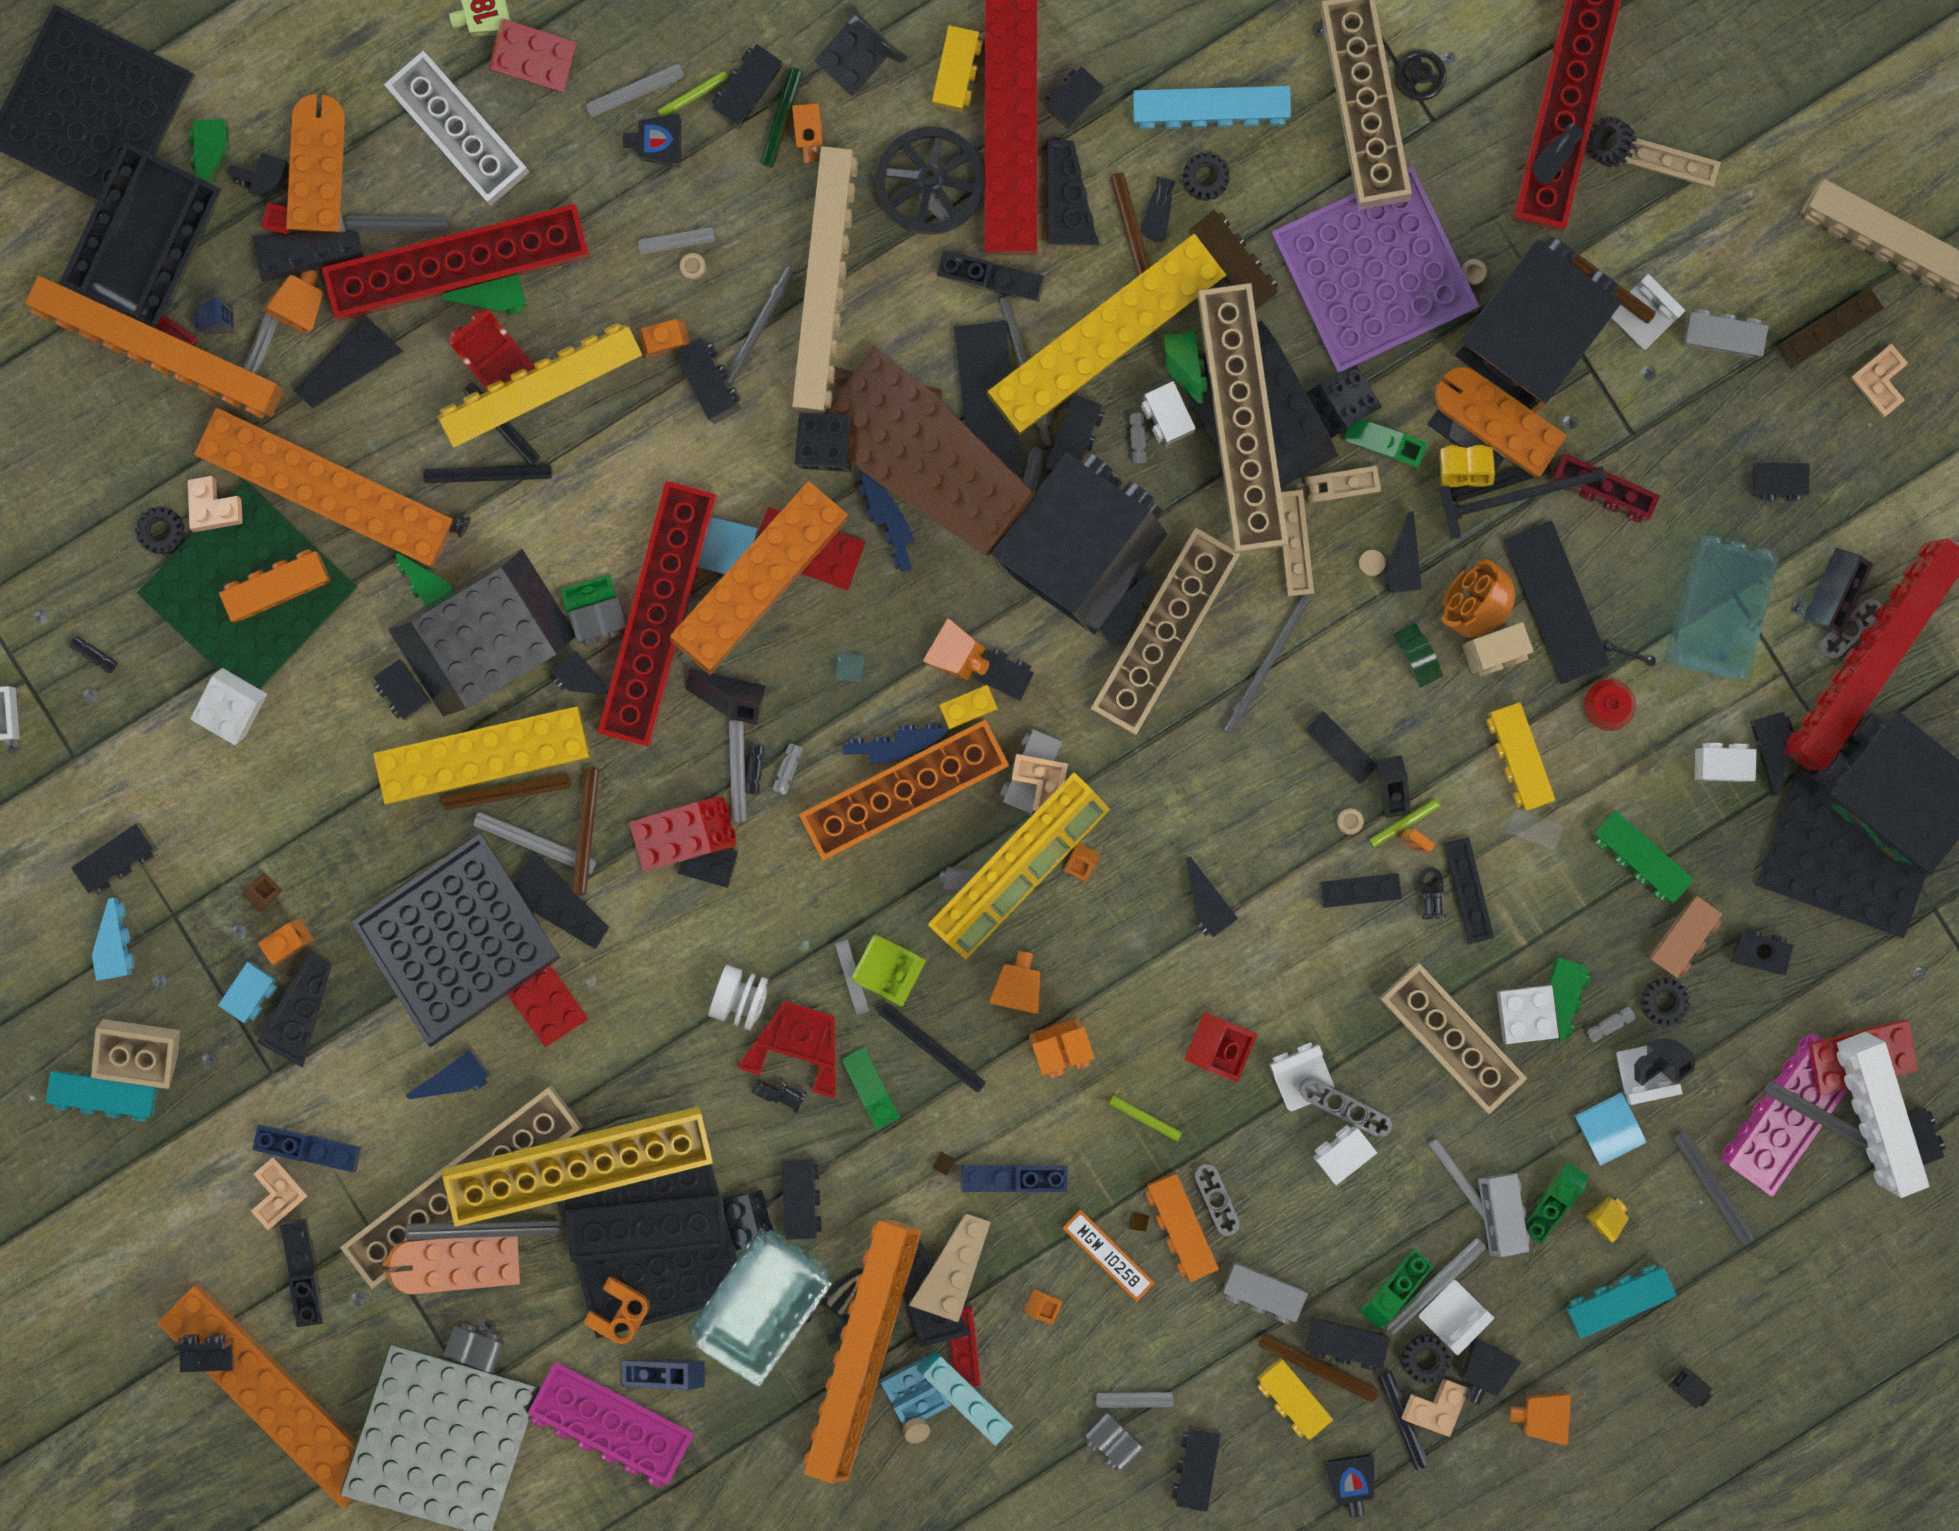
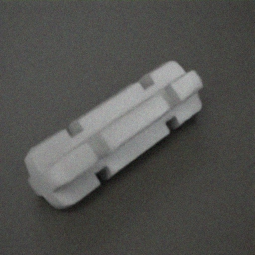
[919,192,960,233]
[1130,413,1147,464]
[773,743,803,794]
[1586,1007,1636,1042]

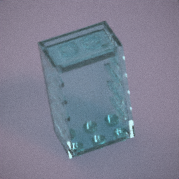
[1664,535,1779,682]
[688,1228,832,1387]

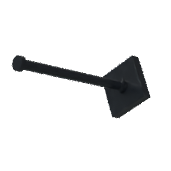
[1439,466,1606,541]

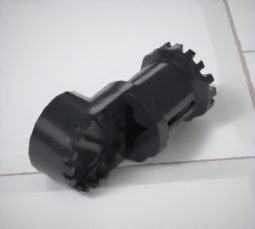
[1418,867,1446,920]
[751,1079,807,1114]

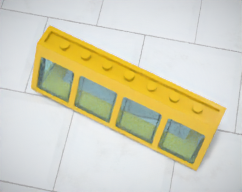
[928,773,1110,960]

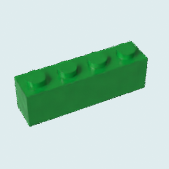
[1592,810,1694,904]

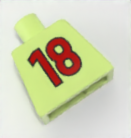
[449,0,511,37]

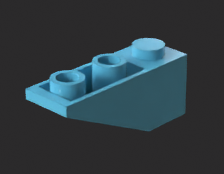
[92,898,135,981]

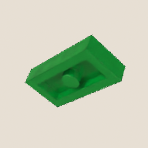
[561,574,617,612]

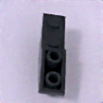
[937,250,1046,302]
[280,1218,323,1327]

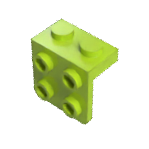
[852,935,926,1007]

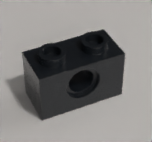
[1731,929,1793,975]

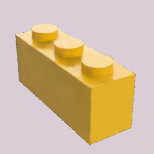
[932,25,983,112]
[1257,1357,1333,1440]

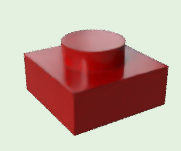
[261,203,289,235]

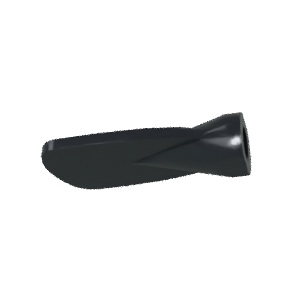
[1533,122,1585,185]
[1142,176,1176,243]

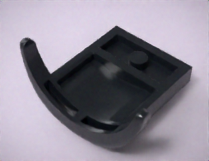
[815,5,908,96]

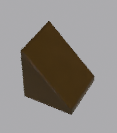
[932,1151,955,1176]
[1128,1212,1150,1232]

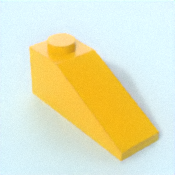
[1585,1196,1629,1243]

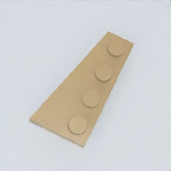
[908,1214,991,1322]

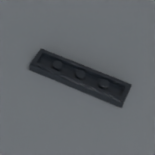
[1443,837,1494,944]

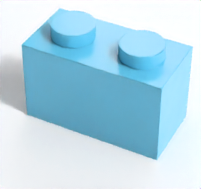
[218,961,277,1023]

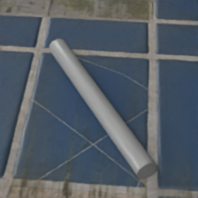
[1428,1138,1484,1219]

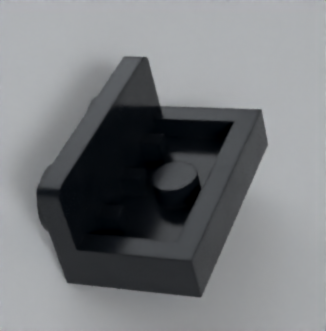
[723,1190,775,1251]

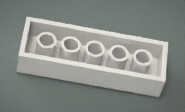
[384,50,530,207]
[1837,1032,1930,1198]

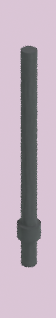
[727,267,795,387]
[999,296,1054,448]
[1222,595,1311,734]

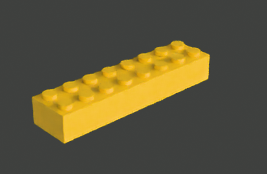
[436,323,642,448]
[373,706,592,805]

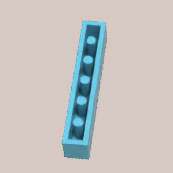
[1133,86,1291,130]

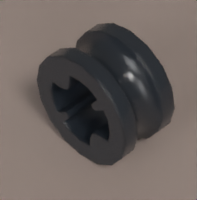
[449,512,471,538]

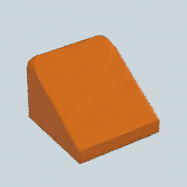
[1063,843,1100,882]
[1024,1289,1063,1325]

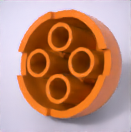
[1441,559,1516,638]

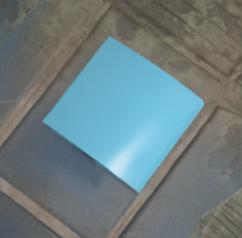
[699,517,758,574]
[1575,1093,1647,1166]
[880,1355,952,1426]

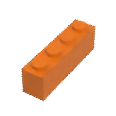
[219,549,331,623]
[1145,1172,1219,1282]

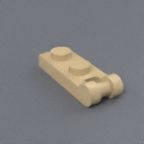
[1305,466,1381,504]

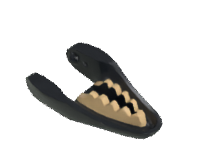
[801,1268,864,1345]

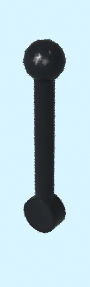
[1604,642,1656,666]

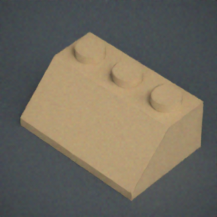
[91,1019,180,1089]

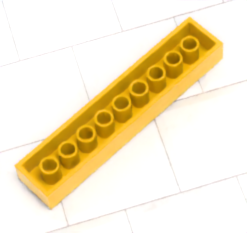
[986,234,1226,436]
[442,1106,713,1227]

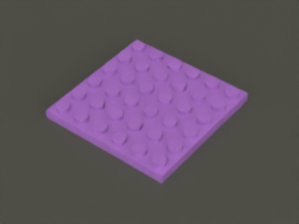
[1271,166,1480,373]

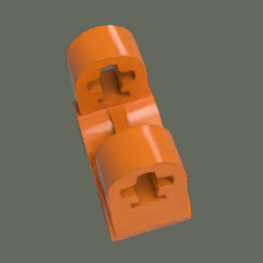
[583,1277,650,1344]

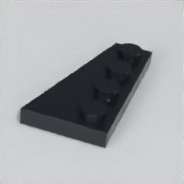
[1046,140,1100,246]
[253,231,364,282]
[294,315,404,409]
[514,851,610,950]
[257,951,332,1068]
[905,1239,970,1347]

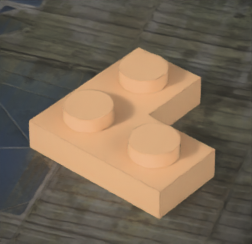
[1850,344,1908,418]
[188,476,242,532]
[1012,754,1068,811]
[251,1156,309,1230]
[1402,1378,1469,1437]

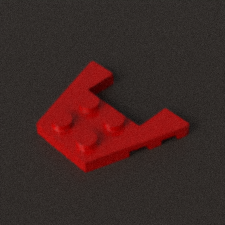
[737,1001,836,1099]

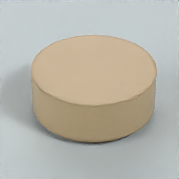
[680,253,706,280]
[1462,259,1487,286]
[1359,550,1385,576]
[1337,808,1364,835]
[903,1418,930,1443]

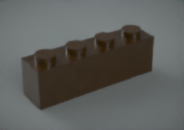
[1188,210,1278,311]
[1777,287,1884,369]

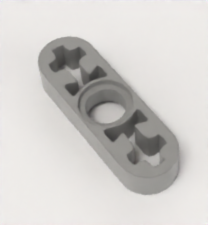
[1819,599,1882,659]
[835,939,870,1015]
[1195,1163,1240,1236]

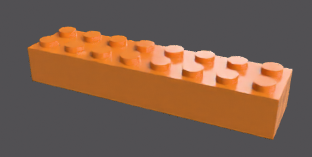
[670,481,848,675]
[799,719,1009,861]

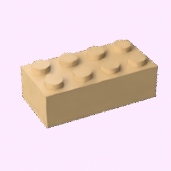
[1462,622,1534,677]

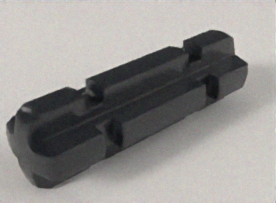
[69,636,118,673]
[745,743,765,795]

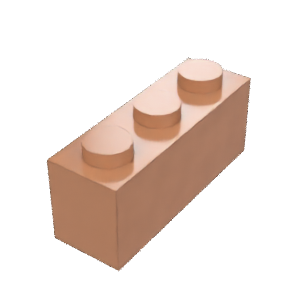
[1648,896,1722,978]

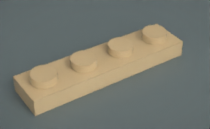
[1620,138,1721,188]
[1281,490,1314,597]

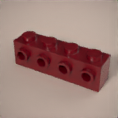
[1550,453,1661,523]

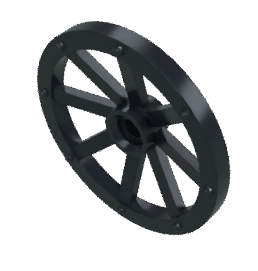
[876,127,985,235]

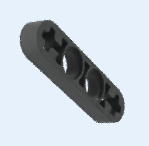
[1299,1077,1392,1137]

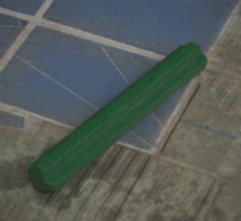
[760,67,803,168]

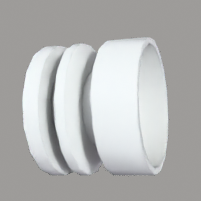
[708,964,768,1031]

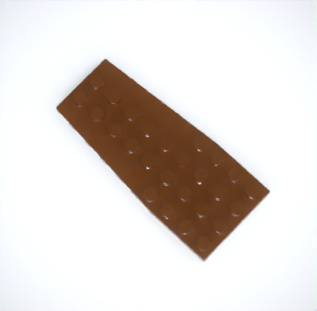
[825,345,1035,556]

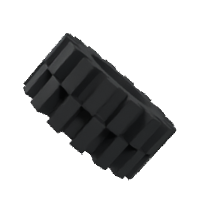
[1586,116,1637,168]
[1182,152,1230,201]
[135,506,185,555]
[1640,978,1690,1026]
[1402,1335,1451,1384]

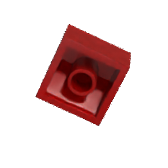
[1184,1012,1258,1082]

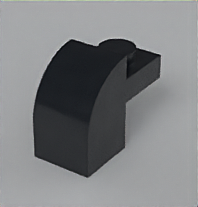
[227,153,290,197]
[1634,1038,1695,1086]

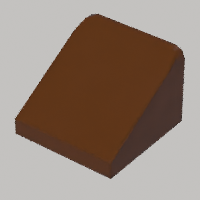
[243,872,283,912]

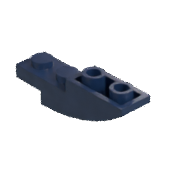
[858,474,915,573]
[843,723,947,764]
[252,1124,361,1173]
[961,1164,1068,1193]

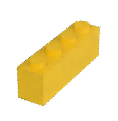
[1486,702,1556,811]

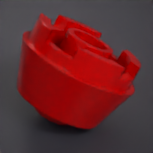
[1584,679,1636,731]

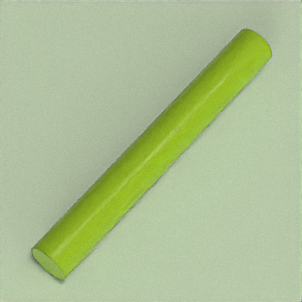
[657,71,728,117]
[1369,798,1441,848]
[1109,1095,1182,1141]

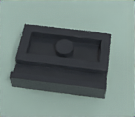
[678,849,739,888]

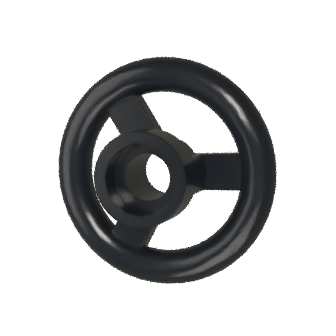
[1395,49,1447,101]

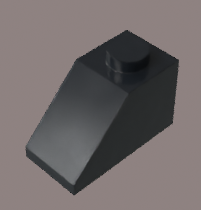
[552,651,609,695]
[1376,755,1411,818]
[1668,1366,1712,1409]

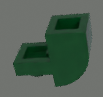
[1393,623,1443,688]

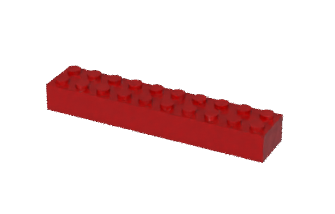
[985,0,1037,255]
[1512,0,1621,233]
[322,204,591,322]
[598,481,718,747]
[1784,538,1959,771]

